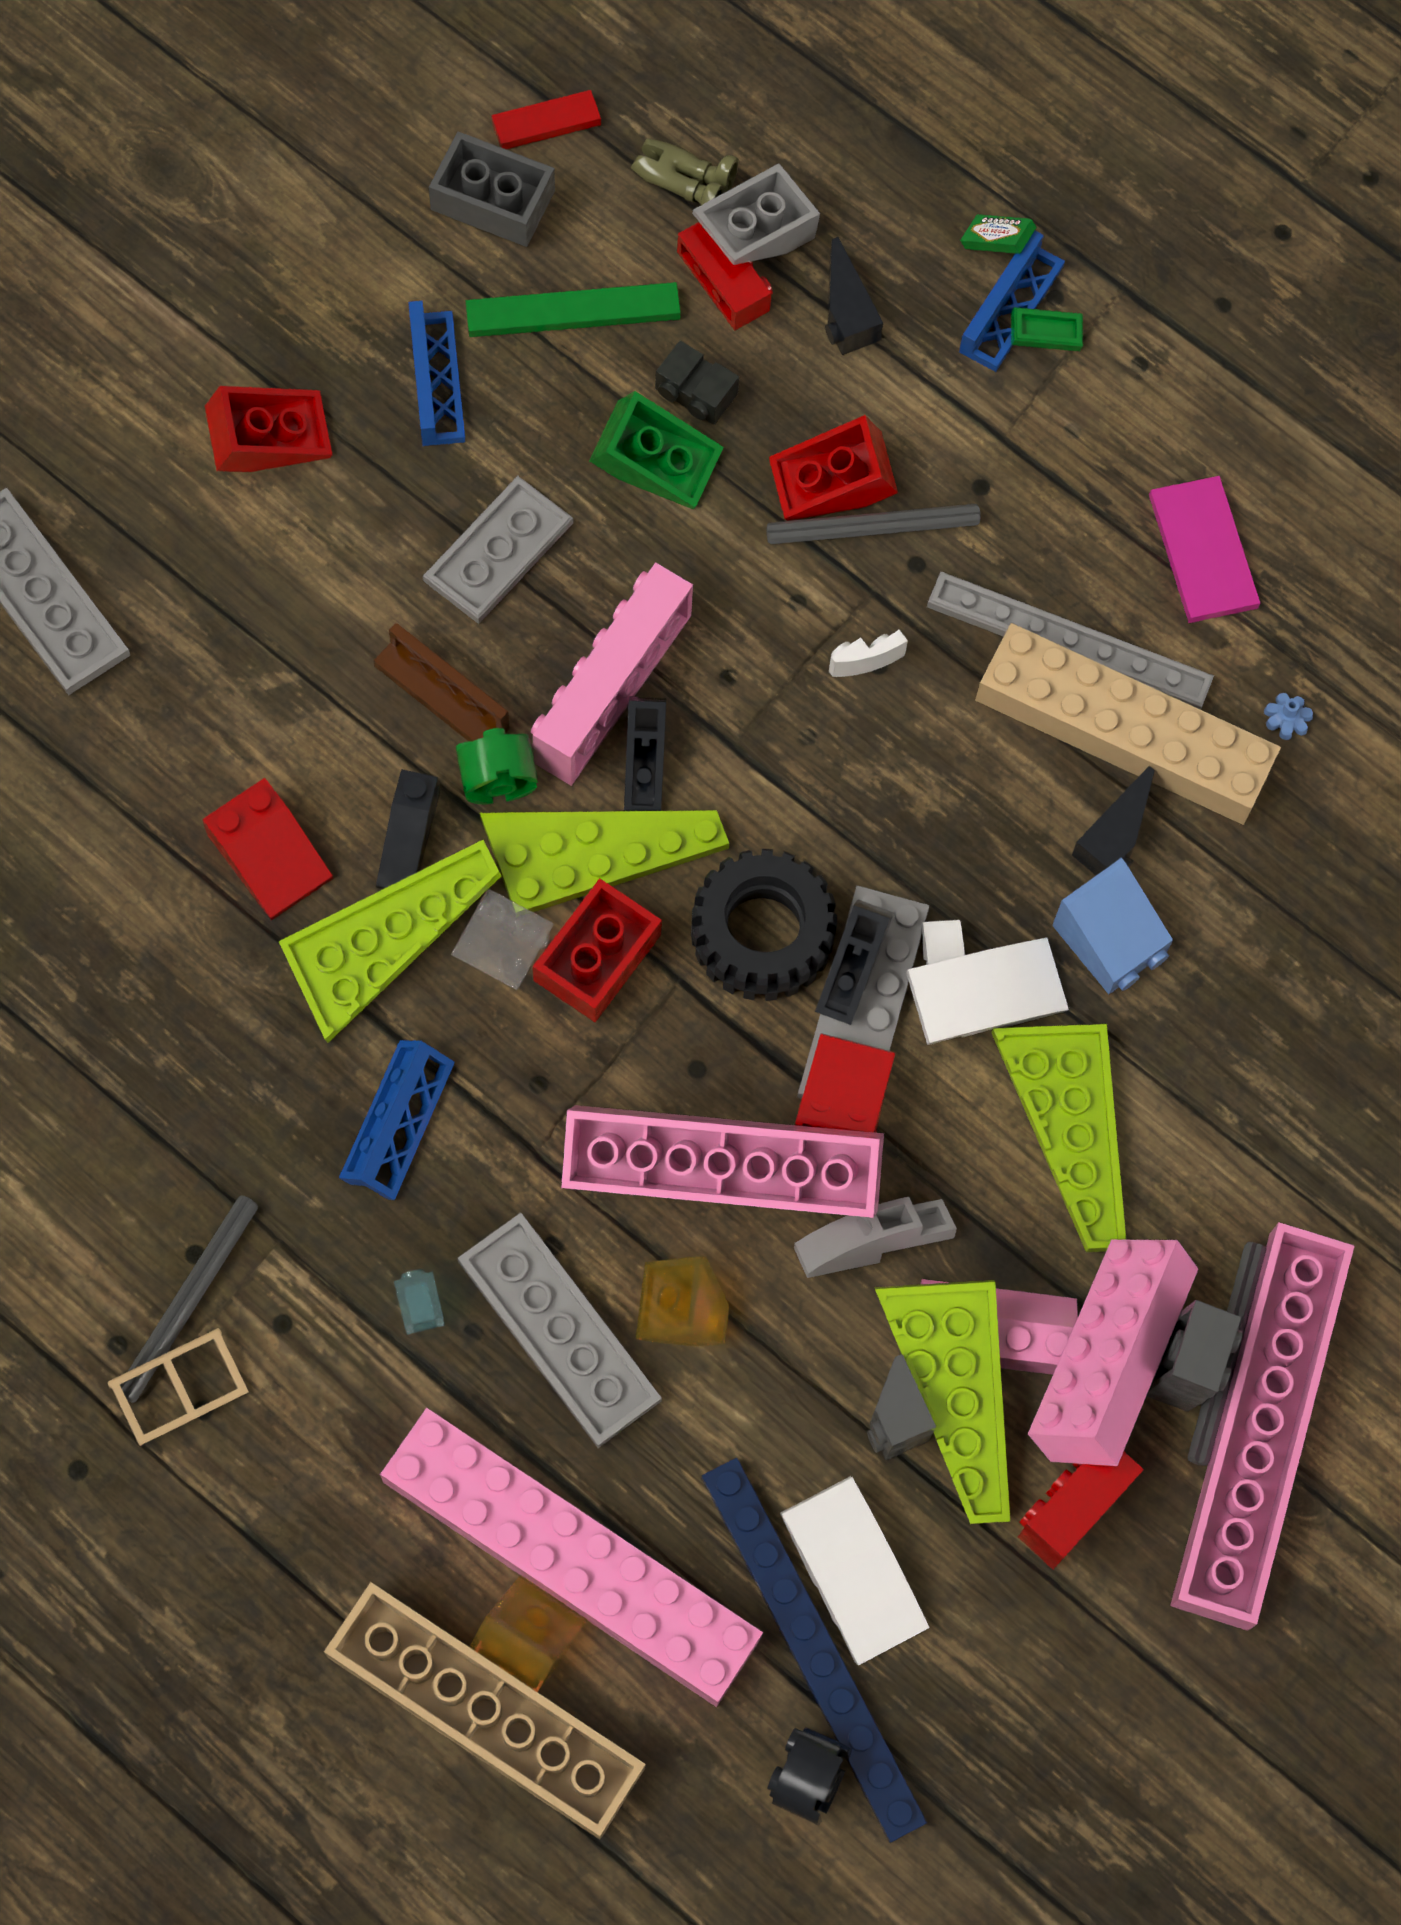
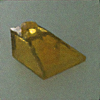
[636,1256,729,1347]

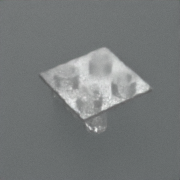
[451,889,554,990]

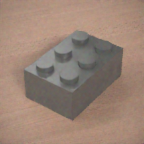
[429,131,555,247]
[1146,1300,1243,1412]

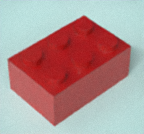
[532,878,662,1023]
[1018,1451,1144,1570]

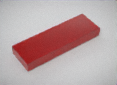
[491,90,601,149]

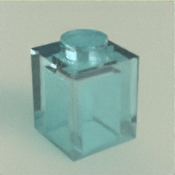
[394,1269,445,1335]

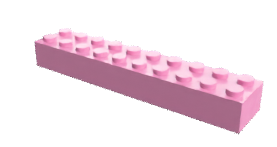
[1170,1222,1354,1631]
[380,1408,763,1707]

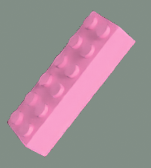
[531,562,693,786]
[1028,1239,1198,1466]

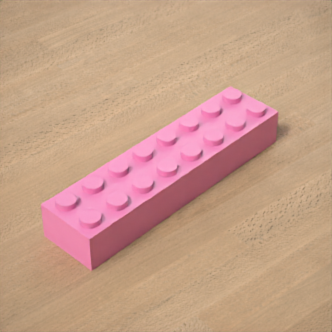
[561,1105,884,1218]

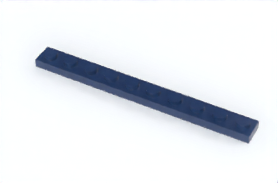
[701,1458,927,1843]

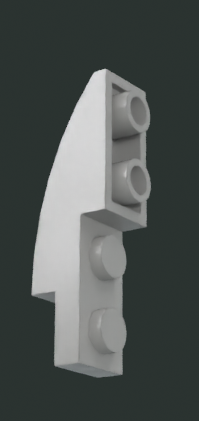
[794,1197,957,1278]

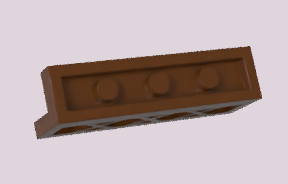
[373,623,510,741]

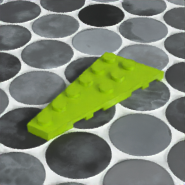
[480,810,729,918]
[279,840,501,1043]
[991,1024,1126,1252]
[874,1280,1010,1524]

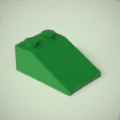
[589,391,724,509]

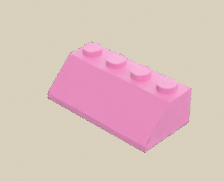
[921,1279,1078,1375]

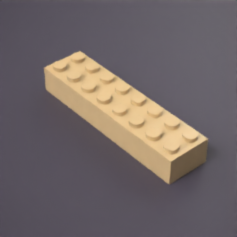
[975,623,1281,825]
[324,1582,646,1840]

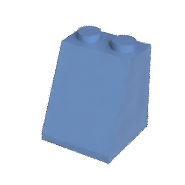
[1052,858,1173,994]

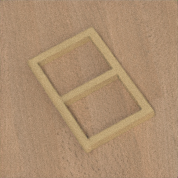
[108,1328,249,1446]

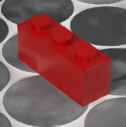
[677,222,773,331]

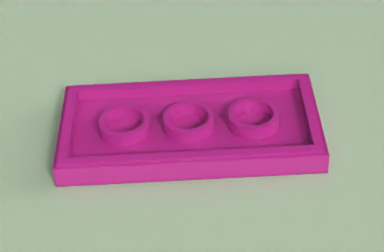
[1149,476,1260,623]

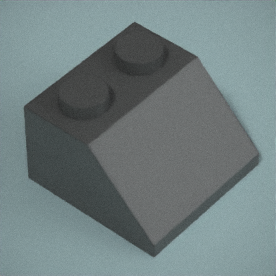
[867,1354,936,1460]

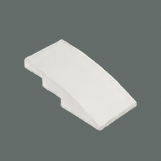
[906,938,1069,1045]
[780,1476,929,1665]

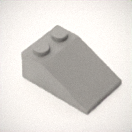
[693,163,820,265]

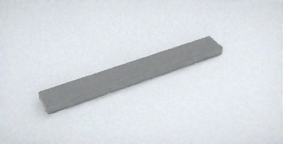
[927,572,1214,710]

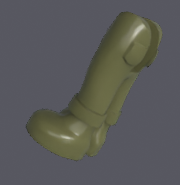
[631,138,739,205]

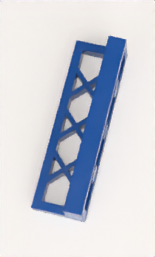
[959,231,1065,372]
[408,301,465,446]
[339,1040,455,1200]

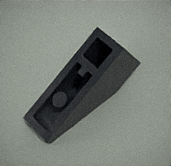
[825,237,883,355]
[624,696,666,811]
[1072,766,1155,875]
[376,769,440,889]
[815,899,894,1025]

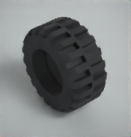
[691,849,837,1001]

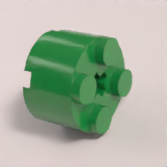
[455,728,538,805]

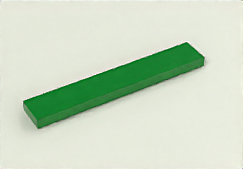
[465,282,681,337]

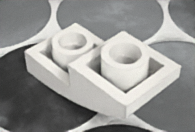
[829,630,908,677]
[922,920,965,965]

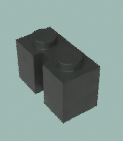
[655,340,739,425]

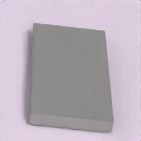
[423,476,573,624]

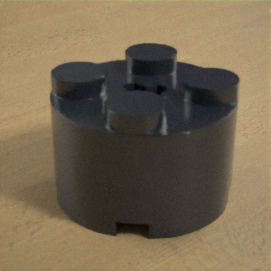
[767,1727,852,1825]

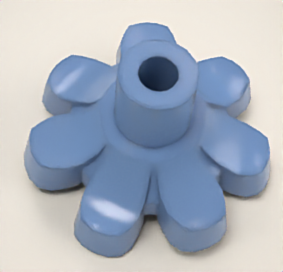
[1264,693,1313,740]

